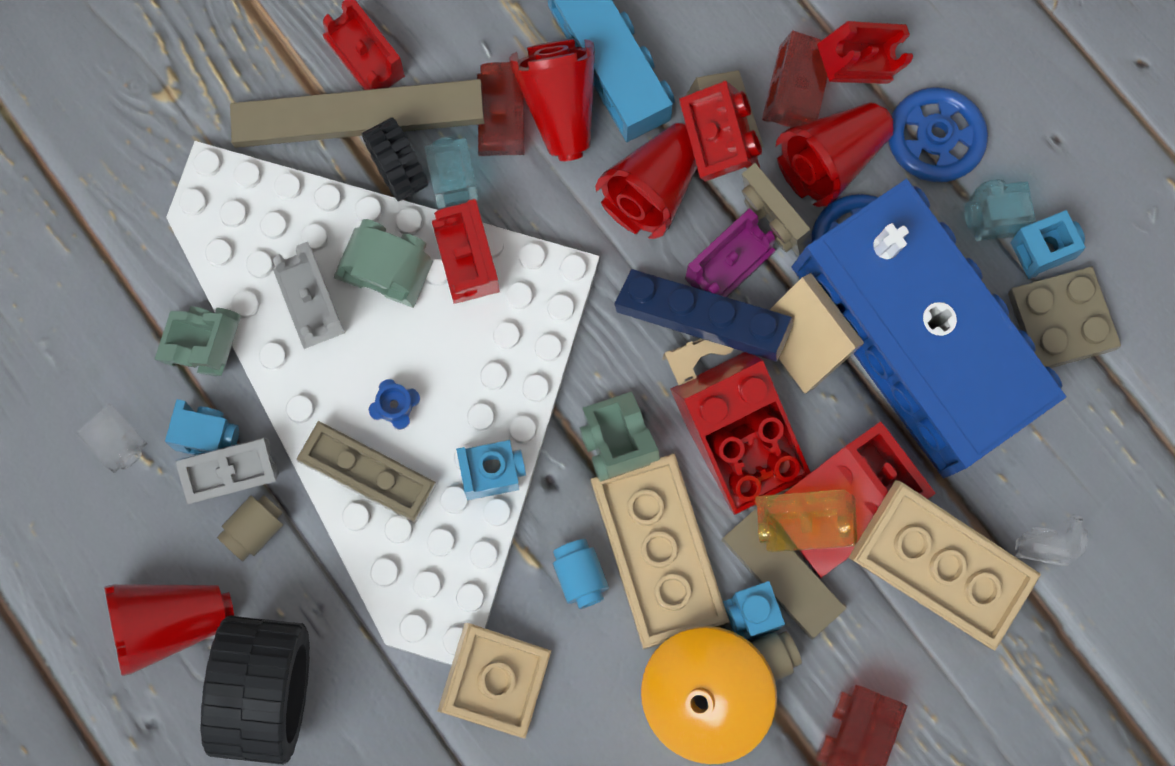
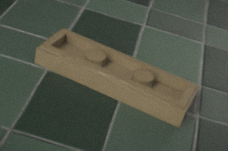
[296,421,436,523]
[721,509,846,640]

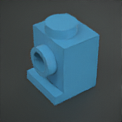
[1010,210,1086,279]
[165,399,239,455]
[456,440,526,501]
[723,581,785,641]

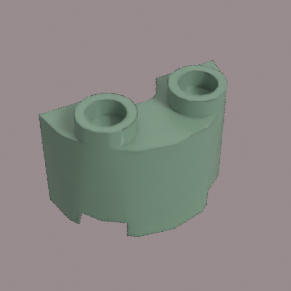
[334,219,433,308]
[154,306,241,376]
[579,391,660,482]

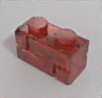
[816,685,908,766]

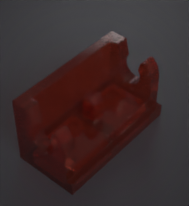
[762,30,828,128]
[477,62,525,156]

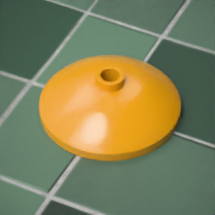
[641,626,777,764]

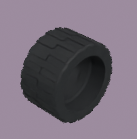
[200,616,310,765]

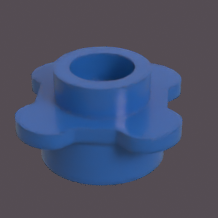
[368,379,420,430]

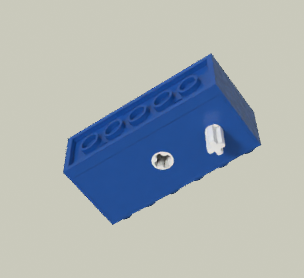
[791,178,1067,479]

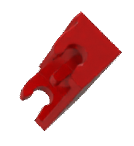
[323,0,405,90]
[817,21,913,84]
[432,199,500,304]

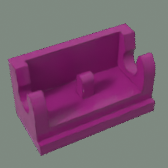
[685,208,776,297]

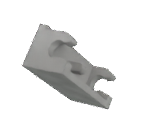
[273,242,345,349]
[175,437,279,504]

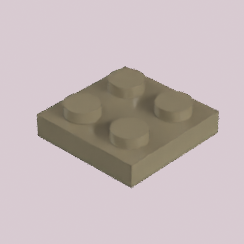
[741,163,812,257]
[1008,266,1121,368]

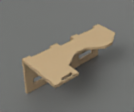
[662,339,734,385]

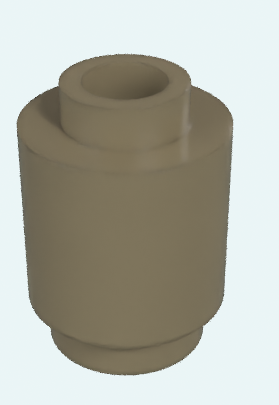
[217,495,283,561]
[751,631,802,682]

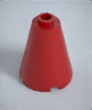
[509,39,595,161]
[775,102,893,207]
[595,123,697,239]
[104,584,234,676]

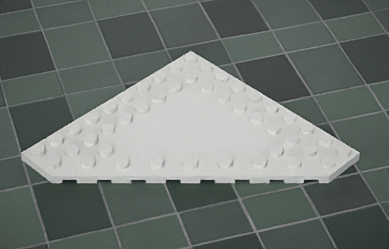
[166,141,600,665]

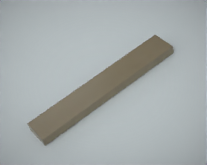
[230,79,485,148]

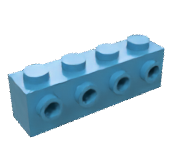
[548,0,675,143]

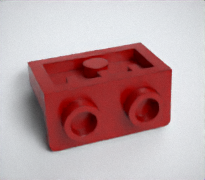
[679,81,762,182]

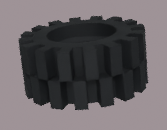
[362,117,429,202]

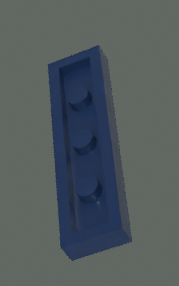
[614,269,793,362]

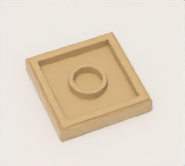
[770,273,864,394]
[437,623,551,739]

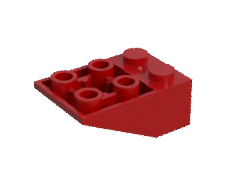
[670,352,811,515]
[767,421,936,579]

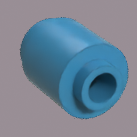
[553,539,609,609]

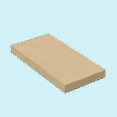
[591,453,729,650]
[848,480,1041,651]

